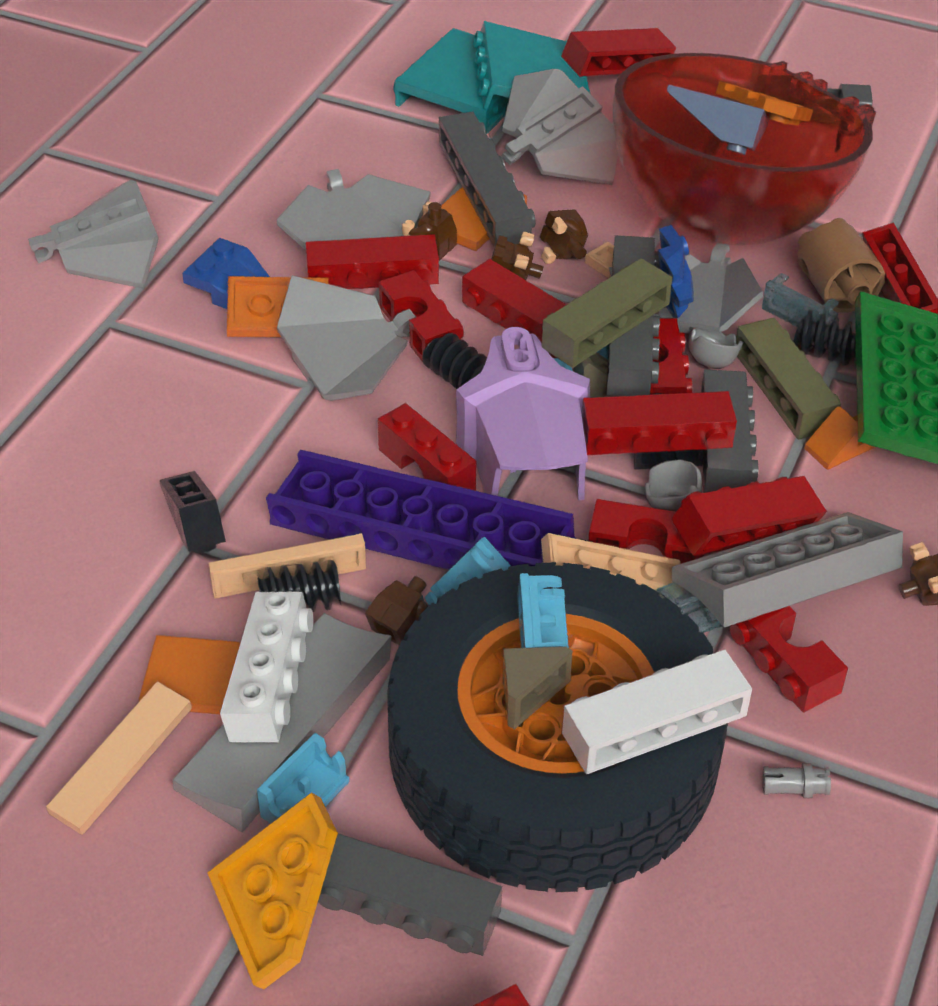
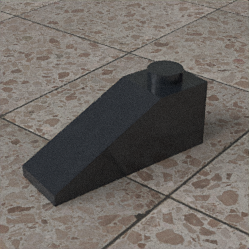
[159,471,226,553]

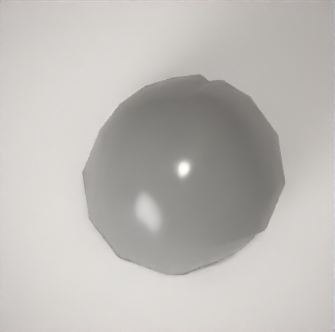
[688,328,743,369]
[645,460,702,512]

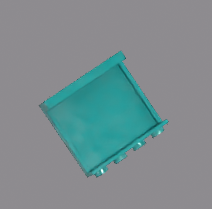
[473,21,590,110]
[393,28,509,135]

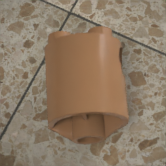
[797,218,885,313]

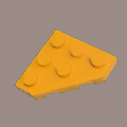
[207,792,338,989]

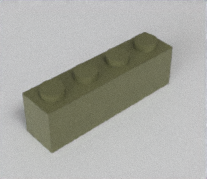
[542,258,672,368]
[736,317,841,440]

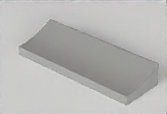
[672,512,903,628]
[173,613,391,833]

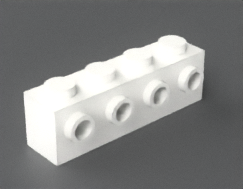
[220,592,313,743]
[562,650,752,775]

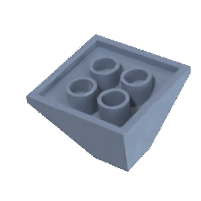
[667,85,769,155]

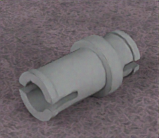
[763,763,831,798]

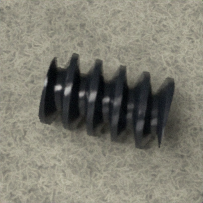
[793,310,856,369]
[422,333,487,389]
[257,560,341,612]

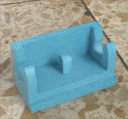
[425,537,511,606]
[517,573,569,648]
[257,733,350,824]

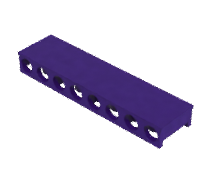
[266,449,577,570]

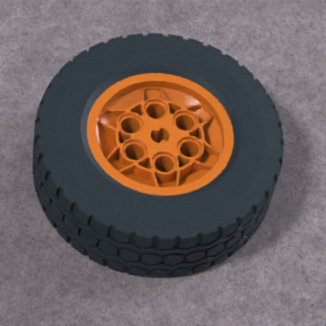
[387,562,728,892]

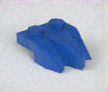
[658,225,694,318]
[182,238,270,309]

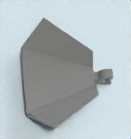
[502,69,621,185]
[277,169,431,250]
[28,180,159,289]
[609,243,763,334]
[277,275,416,401]

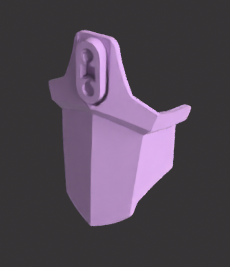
[456,327,590,501]

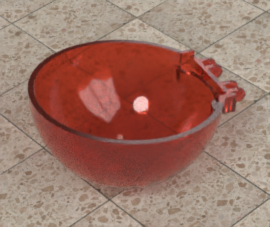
[613,53,876,246]

